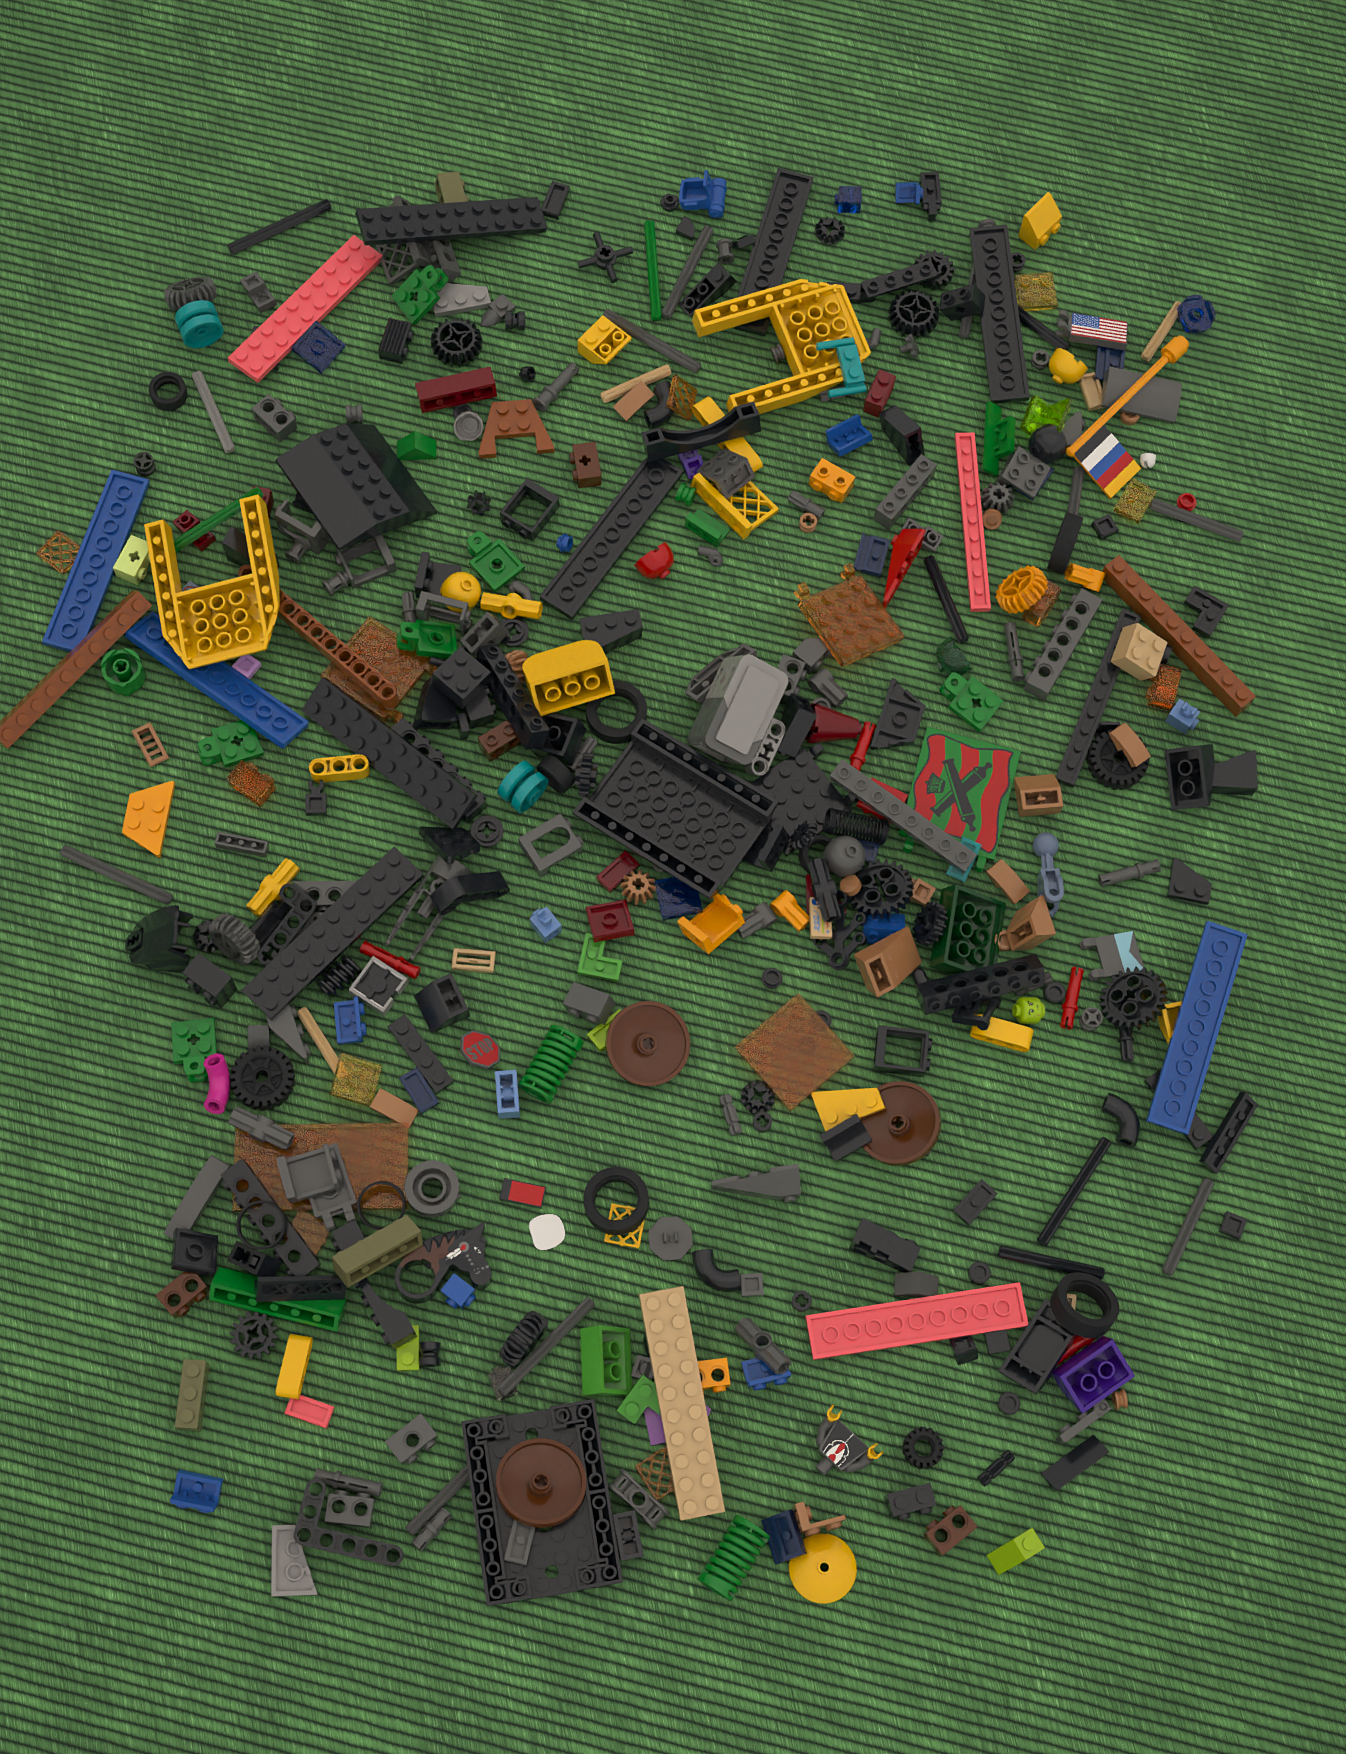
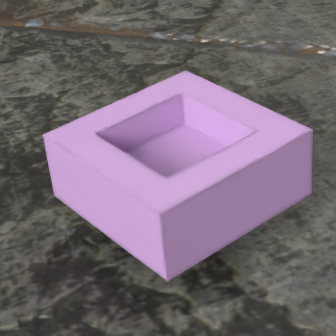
[232,655,261,680]

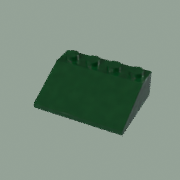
[929,884,1006,974]

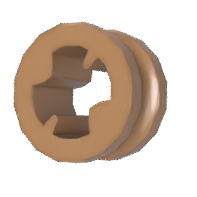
[799,513,817,533]
[1111,1389,1128,1410]

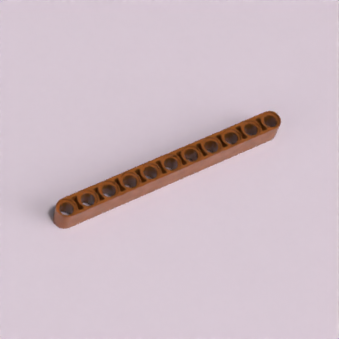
[238,565,399,709]

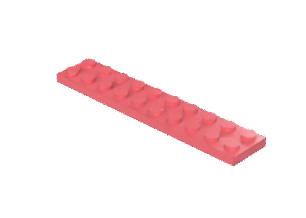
[228,235,383,383]
[805,1282,1029,1360]

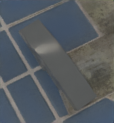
[163,1155,230,1239]

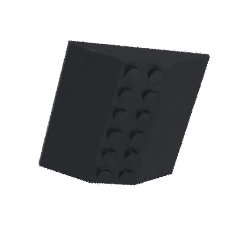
[275,423,437,550]

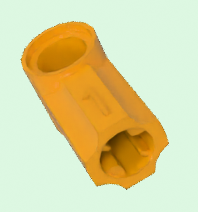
[1064,563,1106,592]
[770,890,810,932]

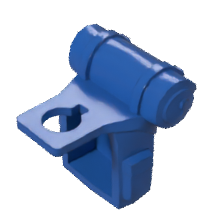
[679,170,727,219]

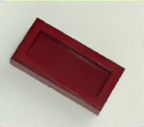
[596,850,640,893]

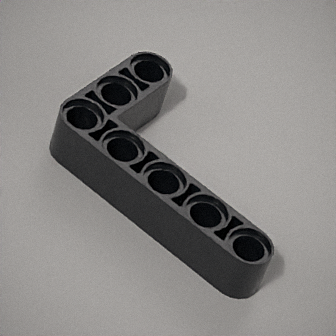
[294,1479,403,1566]

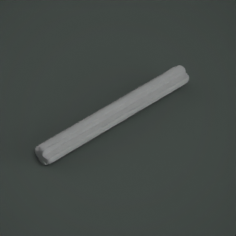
[192,371,235,454]

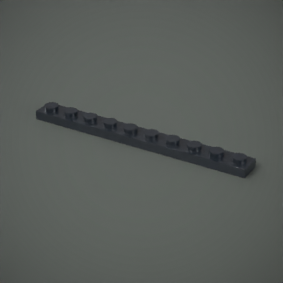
[1056,609,1141,788]

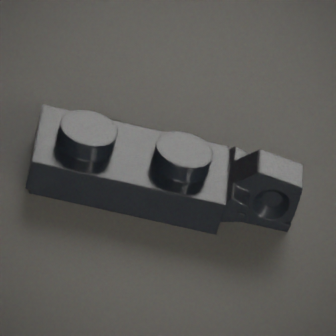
[919,172,942,221]
[249,899,291,949]

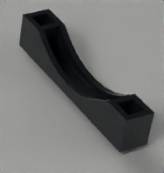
[641,402,761,462]
[331,1220,417,1350]

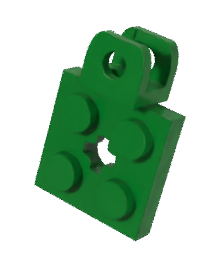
[392,265,448,325]
[467,531,525,593]
[396,619,457,659]
[939,672,1003,732]
[198,720,264,768]
[171,1017,217,1083]

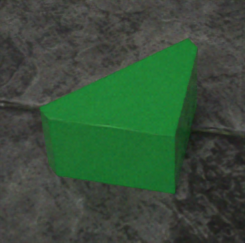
[397,431,436,460]

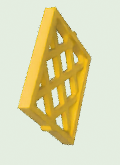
[604,1203,645,1249]

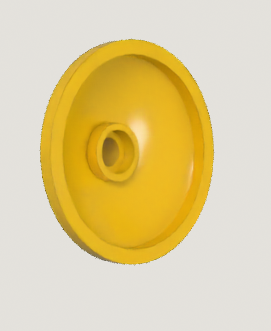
[789,1533,857,1604]

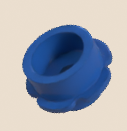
[557,533,573,553]

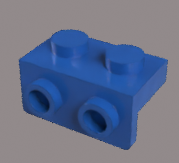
[825,414,873,457]
[861,913,905,944]
[334,996,367,1045]
[741,1351,792,1391]
[170,1469,223,1513]

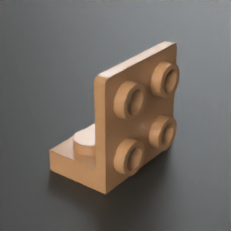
[792,1502,846,1537]

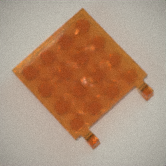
[794,563,905,667]
[320,616,438,724]

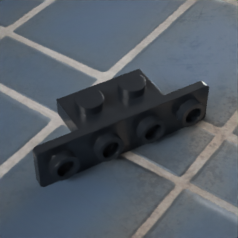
[861,260,937,299]

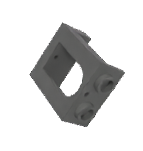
[274,499,330,555]
[334,534,397,588]
[416,591,472,637]
[518,813,584,878]

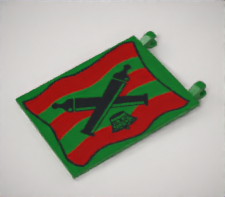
[898,727,1021,872]

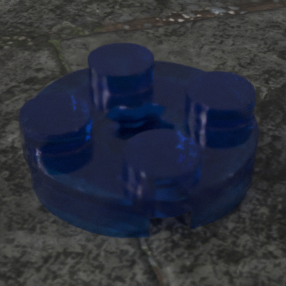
[1177,295,1216,333]

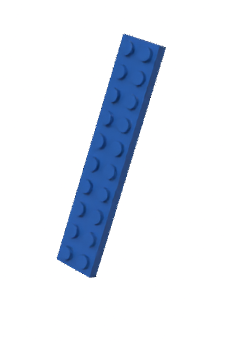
[42,470,150,652]
[125,611,309,749]
[1146,921,1248,1135]

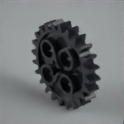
[848,859,914,919]
[1099,966,1168,1031]

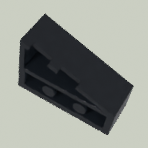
[580,609,642,655]
[849,1217,921,1273]

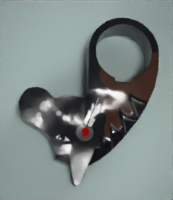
[395,1223,492,1304]

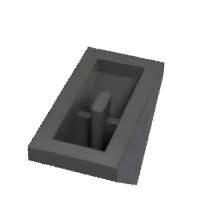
[894,1271,938,1298]

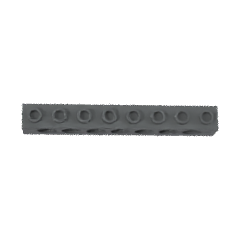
[830,759,977,874]

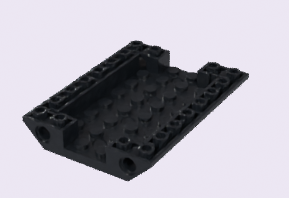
[461,1399,623,1606]

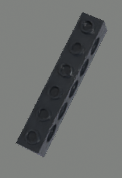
[476,644,550,750]
[391,718,486,824]
[916,954,1045,1015]
[221,1159,322,1276]

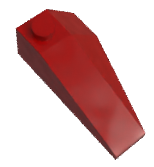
[882,529,926,610]

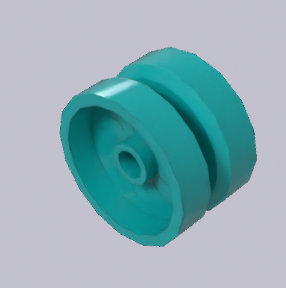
[174,300,224,348]
[497,761,549,813]

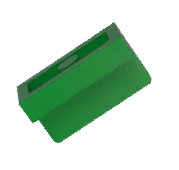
[685,509,730,548]

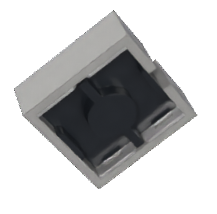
[349,956,409,1017]

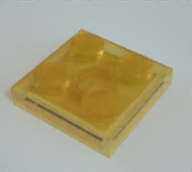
[1014,272,1058,311]
[329,1053,382,1107]

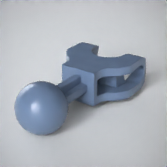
[1032,832,1064,917]

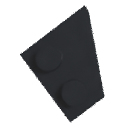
[1167,858,1212,905]

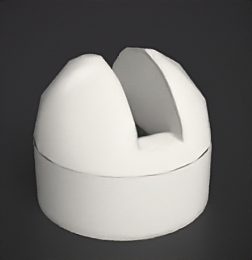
[1140,453,1156,469]

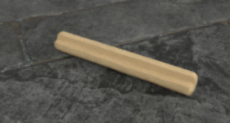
[1141,301,1184,362]
[600,364,671,403]
[297,1007,348,1081]

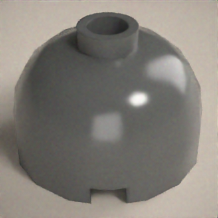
[823,835,866,878]

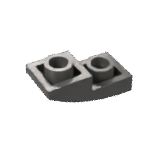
[898,517,944,553]

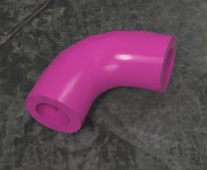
[204,1054,231,1114]

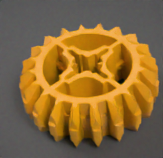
[996,566,1048,614]

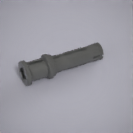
[532,362,580,412]

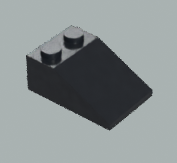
[1165,744,1215,810]

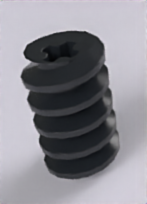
[315,956,362,1001]

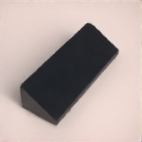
[1041,1435,1109,1492]

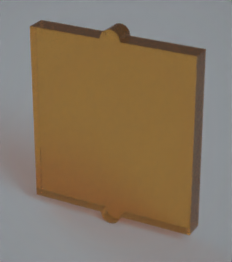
[282,1208,330,1256]

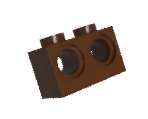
[478,720,521,762]
[155,1272,210,1318]
[923,1505,977,1557]

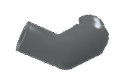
[865,328,882,350]
[698,545,723,567]
[509,581,534,601]

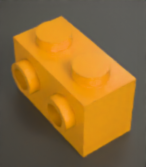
[809,458,855,503]

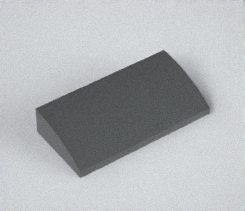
[1101,366,1182,424]

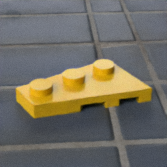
[810,1088,886,1131]

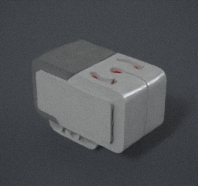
[687,654,788,776]

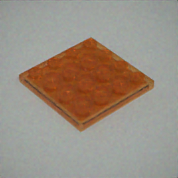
[735,993,854,1112]

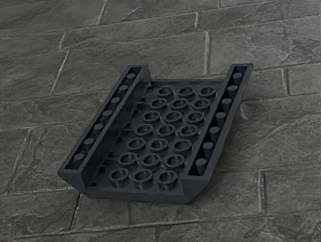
[572,718,779,899]

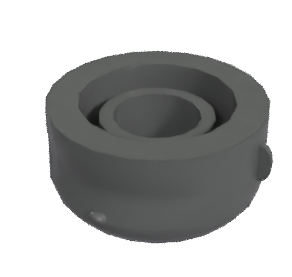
[405,1160,461,1217]

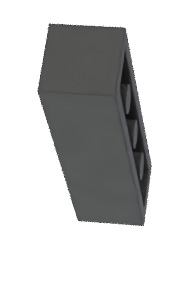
[214,832,269,858]

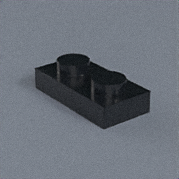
[952,1179,998,1226]

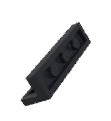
[254,1275,347,1302]

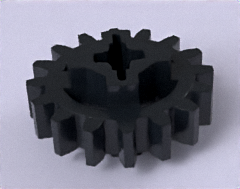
[914,250,955,290]
[575,753,598,798]
[912,901,948,947]
[230,1311,279,1360]

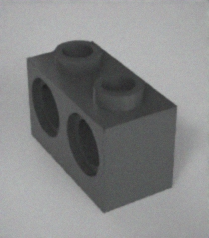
[251,394,297,442]
[777,654,807,703]
[324,1490,375,1528]

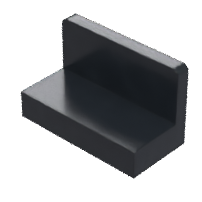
[820,1114,872,1162]

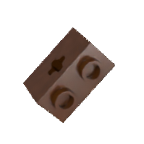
[569,442,601,488]

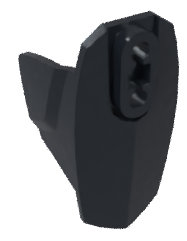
[125,905,193,974]

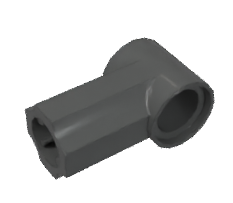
[807,668,848,708]
[736,902,778,939]

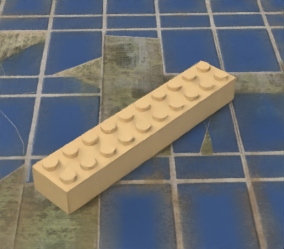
[638,1286,725,1520]

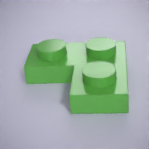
[577,933,623,982]
[617,1374,660,1424]

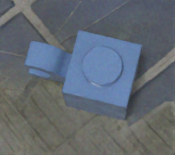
[1165,699,1200,734]
[530,906,562,944]

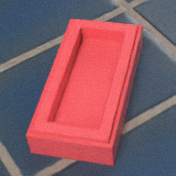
[284,1395,335,1429]

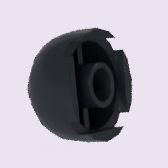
[1028,423,1067,464]

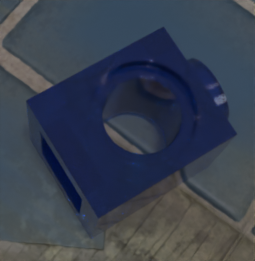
[834,186,862,213]

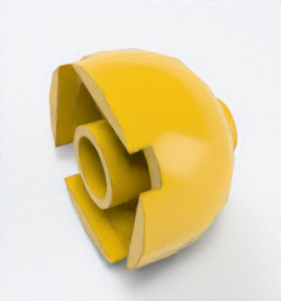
[1048,348,1088,384]
[440,572,481,613]

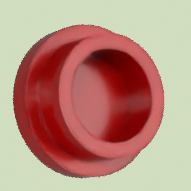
[1176,493,1196,511]

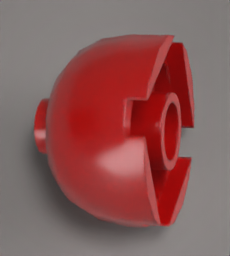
[634,542,674,580]

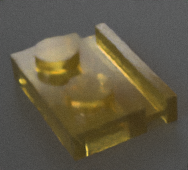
[1113,478,1157,524]

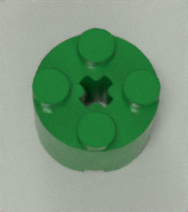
[101,648,146,696]

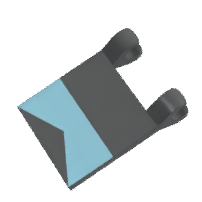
[1079,931,1144,981]

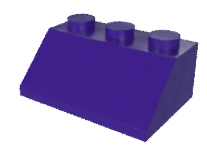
[1052,1336,1135,1414]

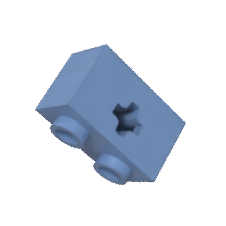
[495,1070,520,1119]

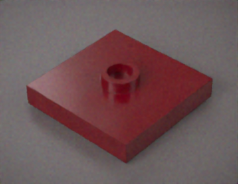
[585,899,635,943]

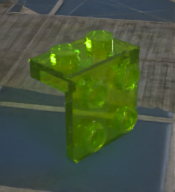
[1020,395,1072,436]

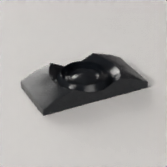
[998,1299,1077,1395]

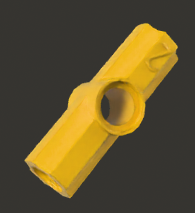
[480,592,543,620]
[246,858,300,916]

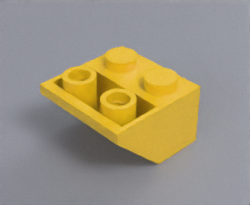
[577,316,632,365]

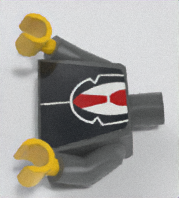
[815,1405,884,1476]

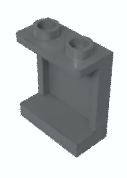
[276,1143,343,1204]

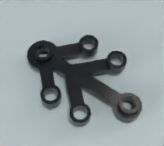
[813,890,868,971]

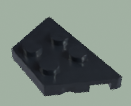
[870,678,925,750]
[419,826,480,864]

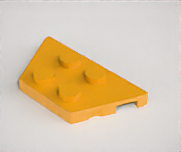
[122,781,175,858]

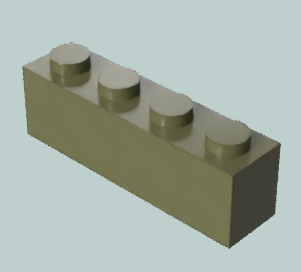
[332,1215,423,1287]

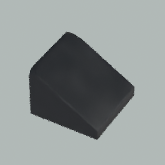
[949,1336,978,1365]

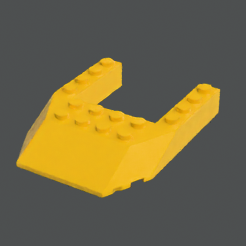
[692,279,871,414]
[144,495,280,669]

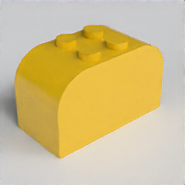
[522,640,615,716]

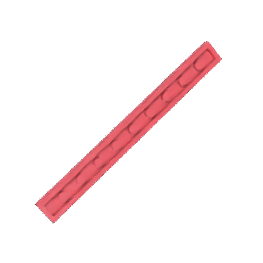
[954,432,991,612]

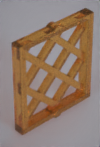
[667,374,697,421]
[36,530,80,575]
[635,1446,674,1501]

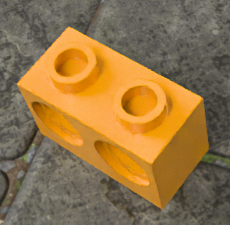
[697,1358,730,1394]

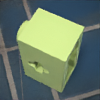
[113,535,150,585]

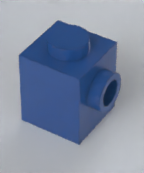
[440,1273,476,1310]

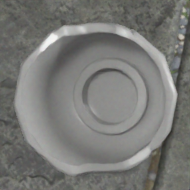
[453,411,484,441]

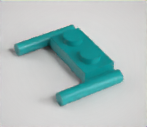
[816,337,866,398]

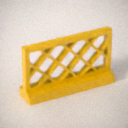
[690,473,779,540]

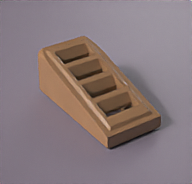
[132,722,169,768]

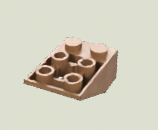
[854,926,922,997]

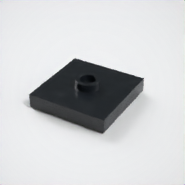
[171,1228,218,1277]

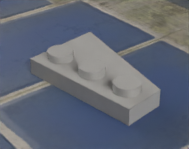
[433,283,491,318]
[271,1525,318,1597]

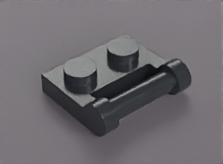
[952,996,1001,1030]

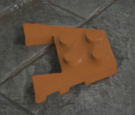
[478,399,555,459]

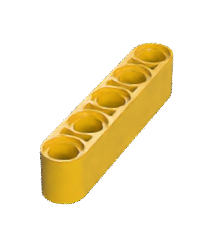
[691,396,763,472]

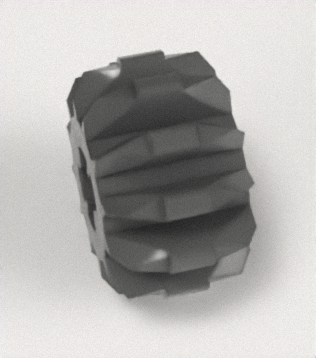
[981,482,1015,514]

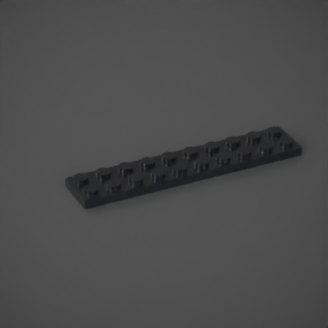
[732,168,814,337]
[355,197,547,246]
[969,225,1030,404]
[540,457,683,620]
[301,677,478,829]
[241,847,424,1021]

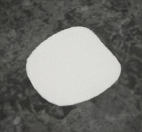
[529,1214,565,1250]

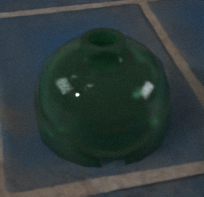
[935,636,973,676]

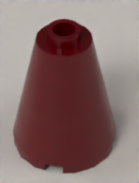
[805,703,862,744]

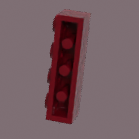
[415,367,497,413]

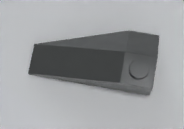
[711,1164,801,1203]

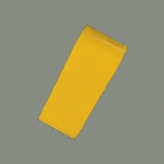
[309,754,370,783]
[970,1014,1034,1052]
[276,1334,313,1400]

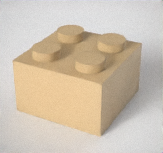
[1111,623,1167,681]

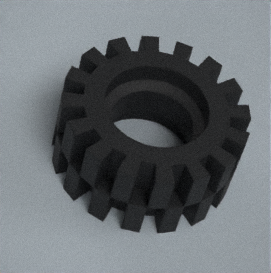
[902,1427,944,1469]

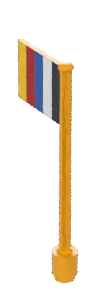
[1066,335,1189,499]

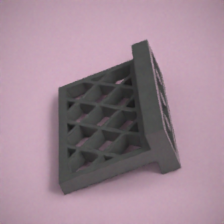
[375,195,431,285]

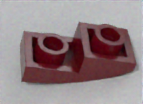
[172,510,216,552]

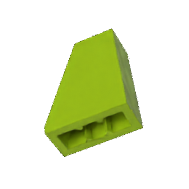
[986,1528,1045,1575]

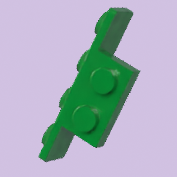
[982,401,1016,477]

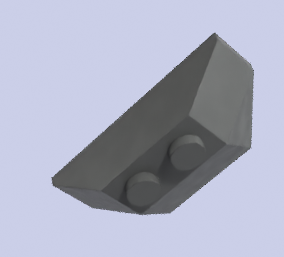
[685,644,757,703]

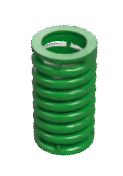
[518,1024,584,1104]
[697,1515,770,1602]

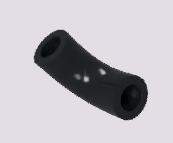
[644,381,677,429]
[1101,1092,1140,1147]
[692,1249,741,1292]

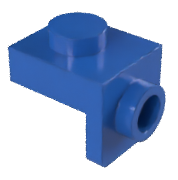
[895,182,923,204]

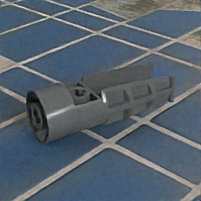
[384,854,471,962]

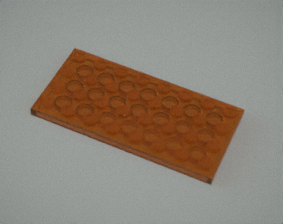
[232,1123,409,1212]

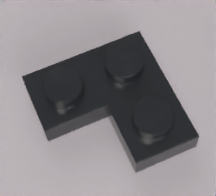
[1184,586,1229,638]

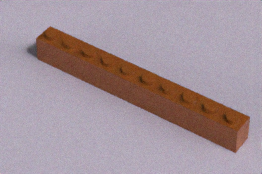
[1102,555,1256,717]
[0,591,152,749]

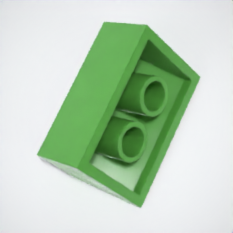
[580,1325,632,1397]

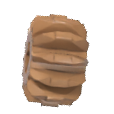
[504,650,528,684]
[621,869,656,905]

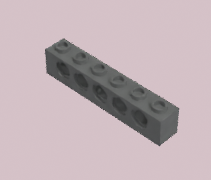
[1023,588,1103,701]

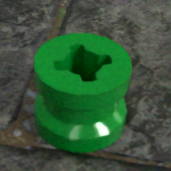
[675,482,697,507]

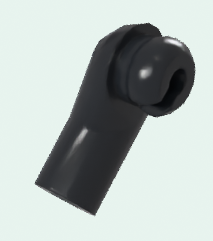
[912,967,929,984]

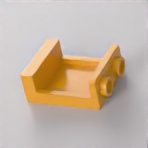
[677,894,745,954]

